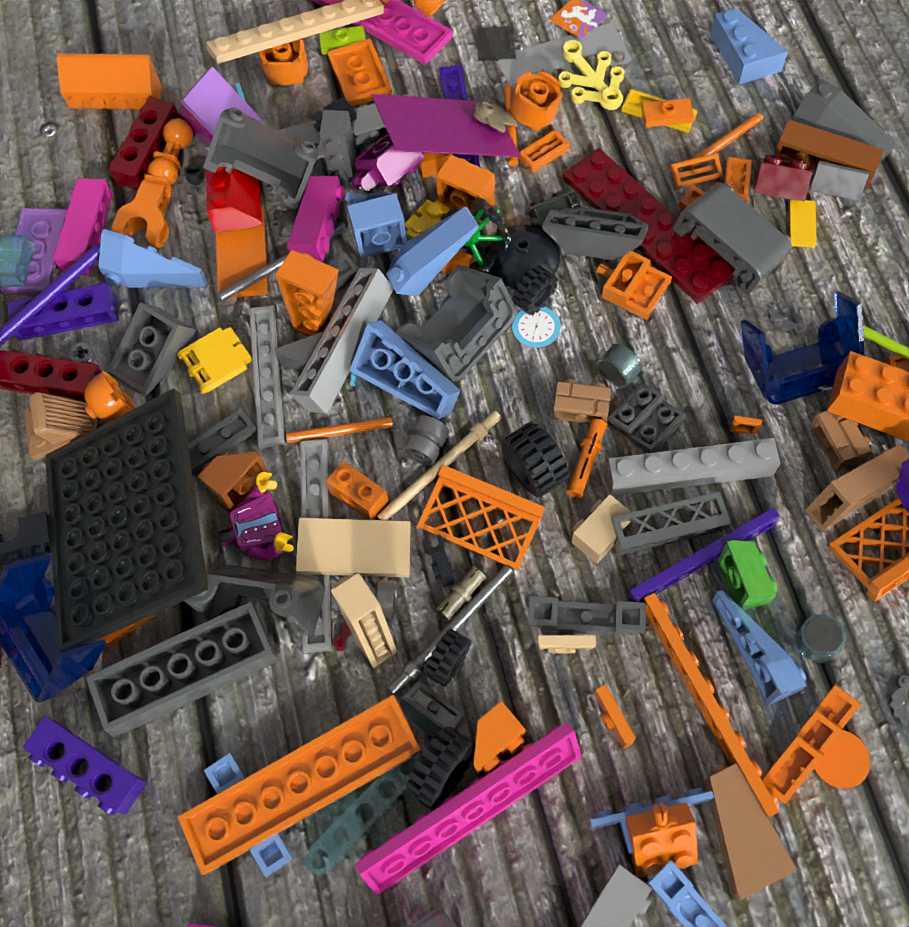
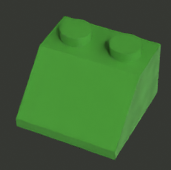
[717,540,777,611]

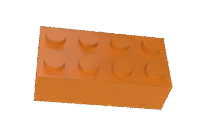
[827,351,909,441]

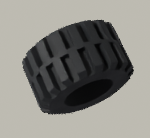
[501,422,569,498]

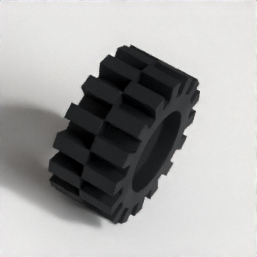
[512,265,558,315]
[423,628,471,687]

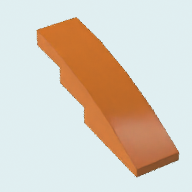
[762,684,861,804]

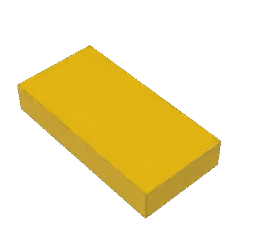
[788,199,816,247]

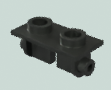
[525,189,578,227]

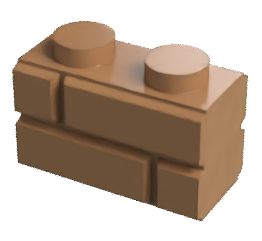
[553,379,611,424]
[810,411,872,471]

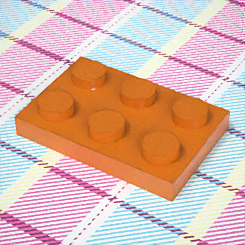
[327,39,393,107]

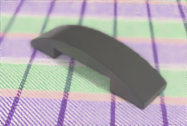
[528,596,646,634]

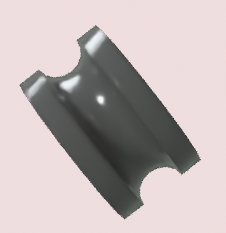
[69,342,96,363]

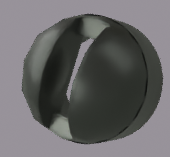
[184,164,204,186]

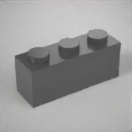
[320,110,357,183]

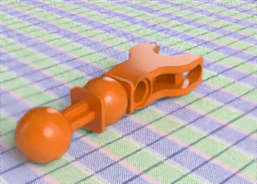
[112,118,193,248]

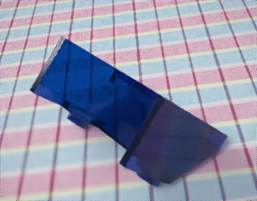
[740,291,865,405]
[0,553,106,703]

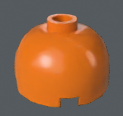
[85,370,136,423]

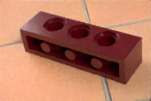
[109,97,180,190]
[0,350,102,403]

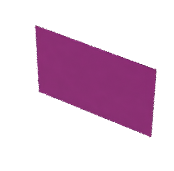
[371,94,521,157]

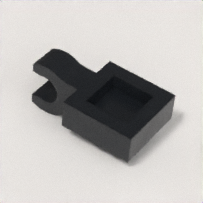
[312,97,357,132]
[422,534,454,587]

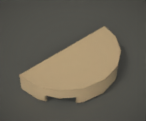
[538,635,596,654]

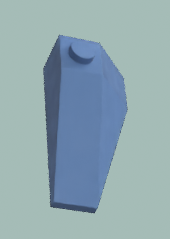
[386,207,479,297]
[99,229,208,288]
[712,590,807,705]

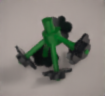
[440,198,511,273]

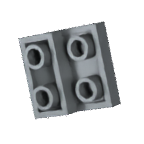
[608,382,686,453]

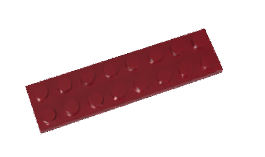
[563,148,735,304]

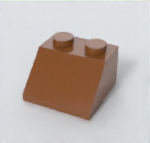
[197,452,269,512]

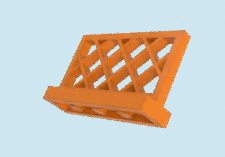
[417,465,545,571]
[828,498,909,602]

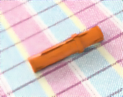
[566,419,608,498]

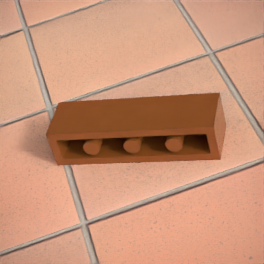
[775,119,884,187]

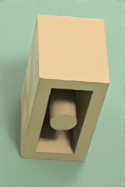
[572,495,634,564]

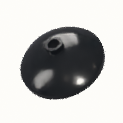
[485,224,560,290]

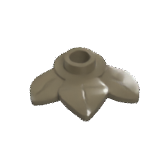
[473,101,518,133]

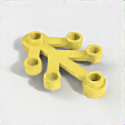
[559,40,624,110]

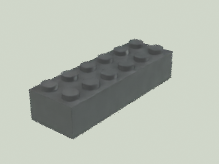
[86,602,279,737]

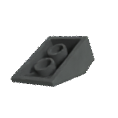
[107,302,196,395]

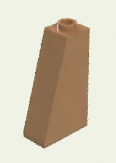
[805,444,909,532]
[705,762,797,901]

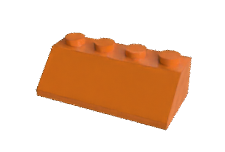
[57,54,162,109]

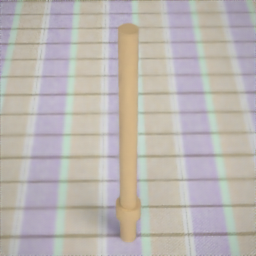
[376,411,501,521]

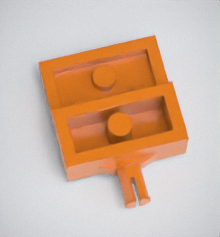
[596,251,672,320]
[625,802,698,878]

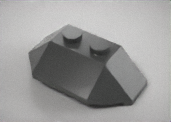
[542,207,648,261]

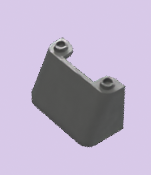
[203,107,318,209]
[673,182,792,295]
[395,265,516,381]
[184,565,325,637]

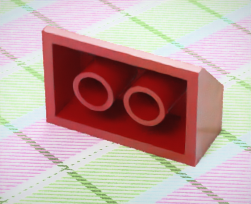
[206,167,263,233]

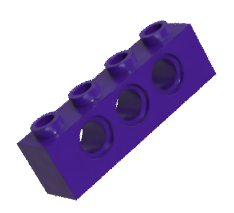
[8,283,119,341]
[22,716,147,816]

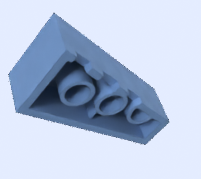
[349,320,461,419]

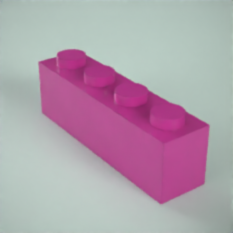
[287,176,345,263]
[53,178,113,275]

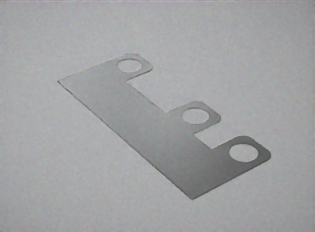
[496,22,631,90]

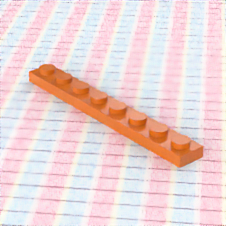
[643,593,780,818]

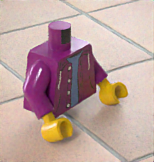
[218,472,294,561]

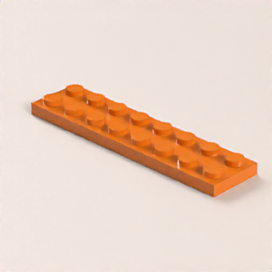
[178,695,423,875]

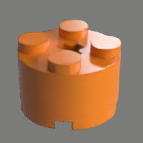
[258,39,309,86]
[510,71,563,131]

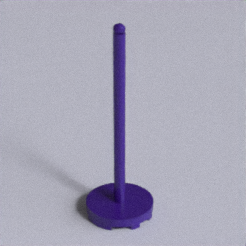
[0,244,100,346]

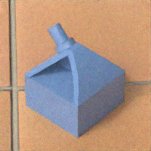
[345,191,407,259]

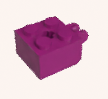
[352,133,425,191]

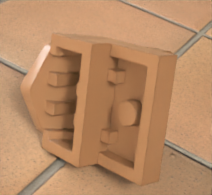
[24,392,99,460]

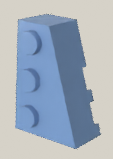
[710,8,788,85]

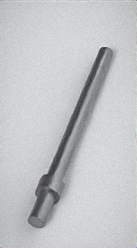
[217,222,347,302]
[387,565,513,696]

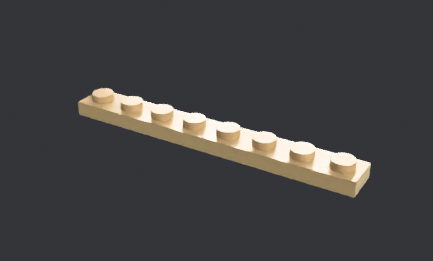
[206,0,384,64]

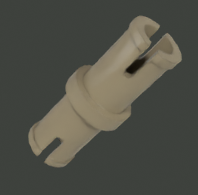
[436,566,486,621]

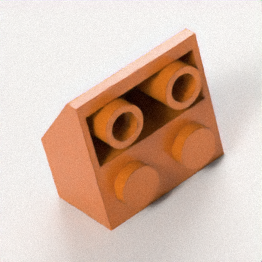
[474,701,526,778]

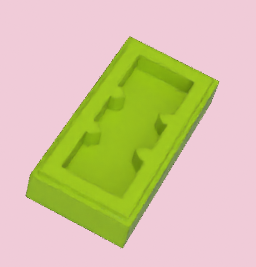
[319,26,366,55]

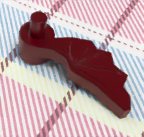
[333,622,352,651]

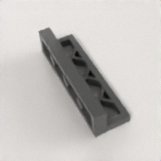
[611,492,731,556]

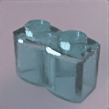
[0,235,34,287]

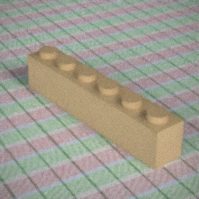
[331,573,398,669]

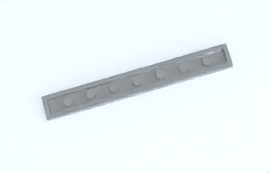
[300,439,332,653]

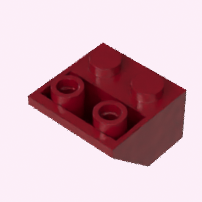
[753,154,812,201]

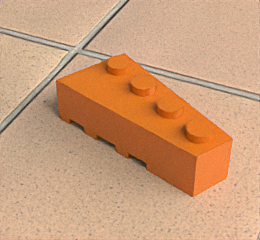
[275,250,339,337]

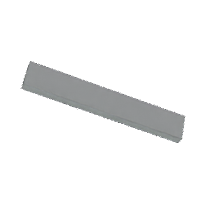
[249,305,286,448]

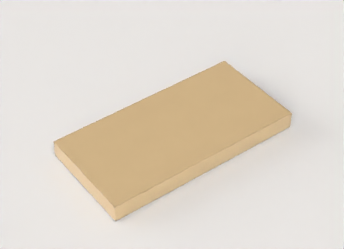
[296,518,410,577]

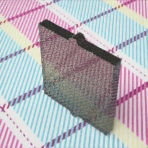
[476,25,516,62]

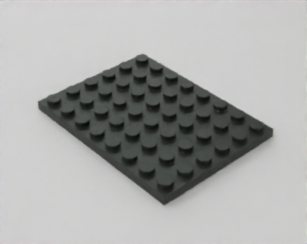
[45,388,208,654]

